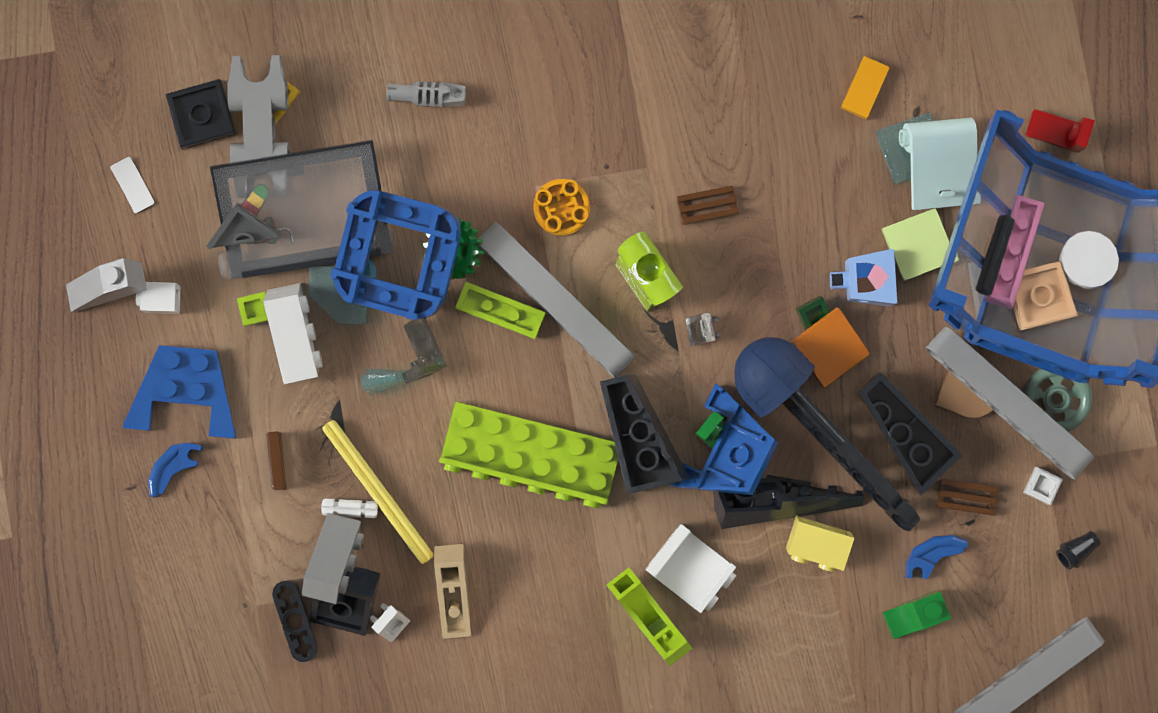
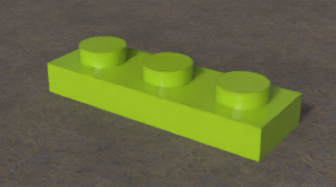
[455,282,546,340]

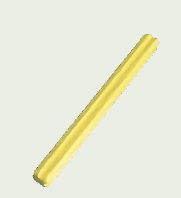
[322,420,434,564]

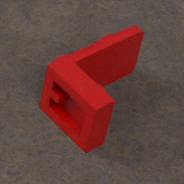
[1025,109,1095,153]

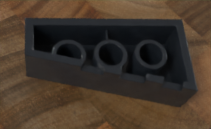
[858,372,962,495]

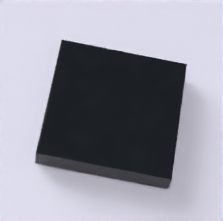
[165,79,236,149]

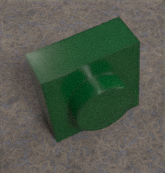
[795,296,830,331]

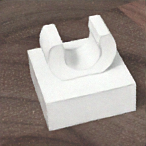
[370,603,410,643]

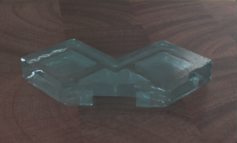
[309,267,367,324]

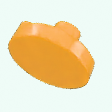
[533,179,590,236]

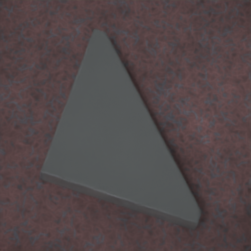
[206,203,281,249]

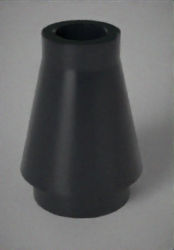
[1056,531,1101,570]

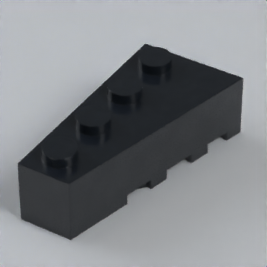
[600,375,690,494]

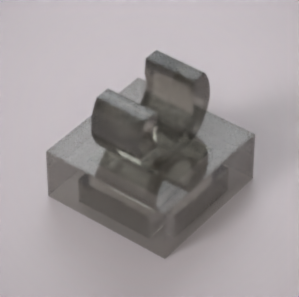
[685,313,721,347]

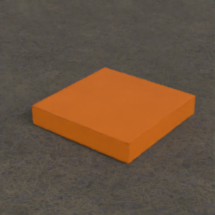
[791,307,870,388]

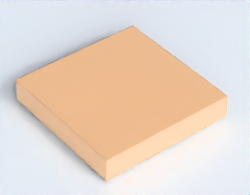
[1013,261,1078,332]

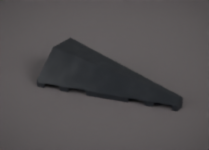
[713,474,864,529]

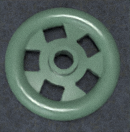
[1023,369,1092,431]

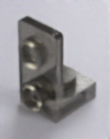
[402,318,447,384]

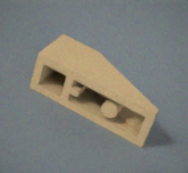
[434,544,471,639]

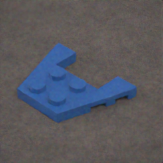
[123,345,236,439]
[669,384,778,495]

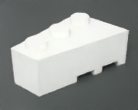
[263,283,323,384]

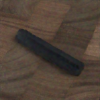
[976,215,1015,296]

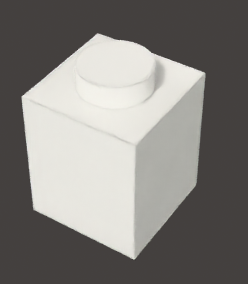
[136,282,181,314]

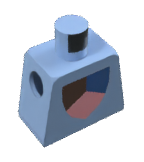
[830,249,897,306]

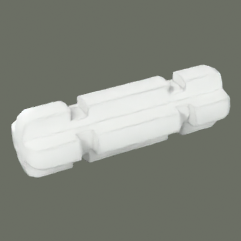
[321,499,378,518]

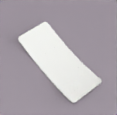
[110,157,154,213]

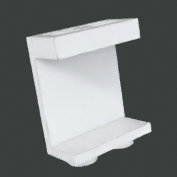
[645,524,736,613]

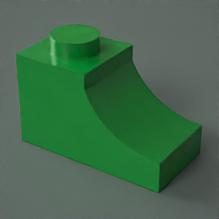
[882,590,952,639]

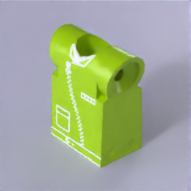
[615,232,683,311]

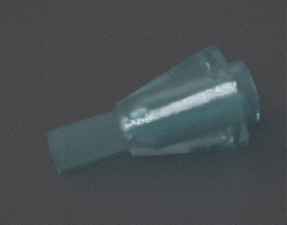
[360,368,414,396]

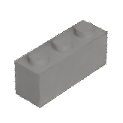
[302,513,364,604]

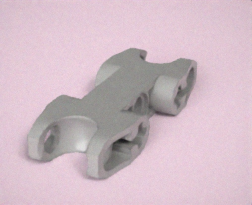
[227,55,290,198]

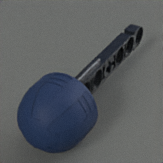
[734,337,920,532]

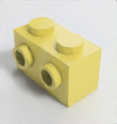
[786,516,854,572]

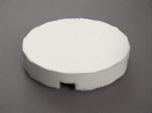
[1059,231,1119,289]

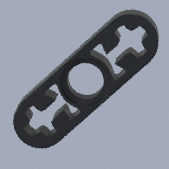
[272,580,318,662]

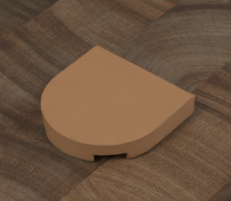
[934,371,992,418]

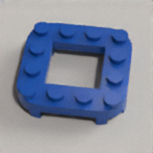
[331,190,461,320]

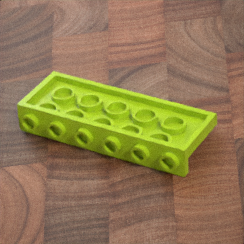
[439,402,618,509]

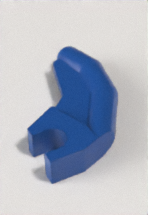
[148,443,203,498]
[905,535,968,579]

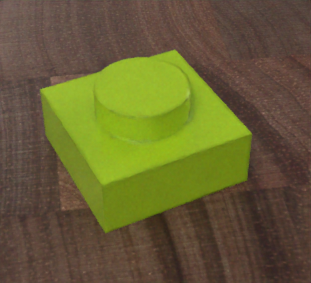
[237,292,268,327]

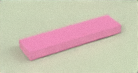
[984,195,1045,309]

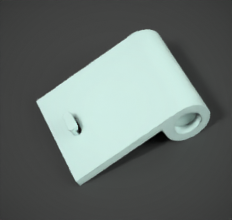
[899,117,978,210]

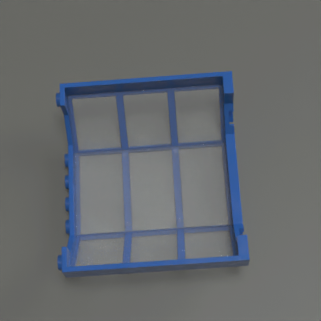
[929,110,1158,388]

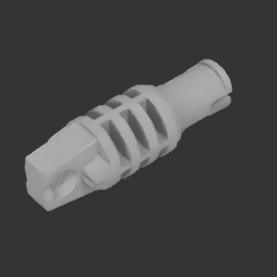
[386,81,466,108]

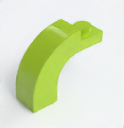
[606,567,693,667]

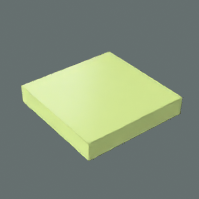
[881,208,957,282]

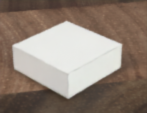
[1023,467,1063,505]

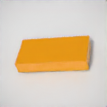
[840,56,890,120]

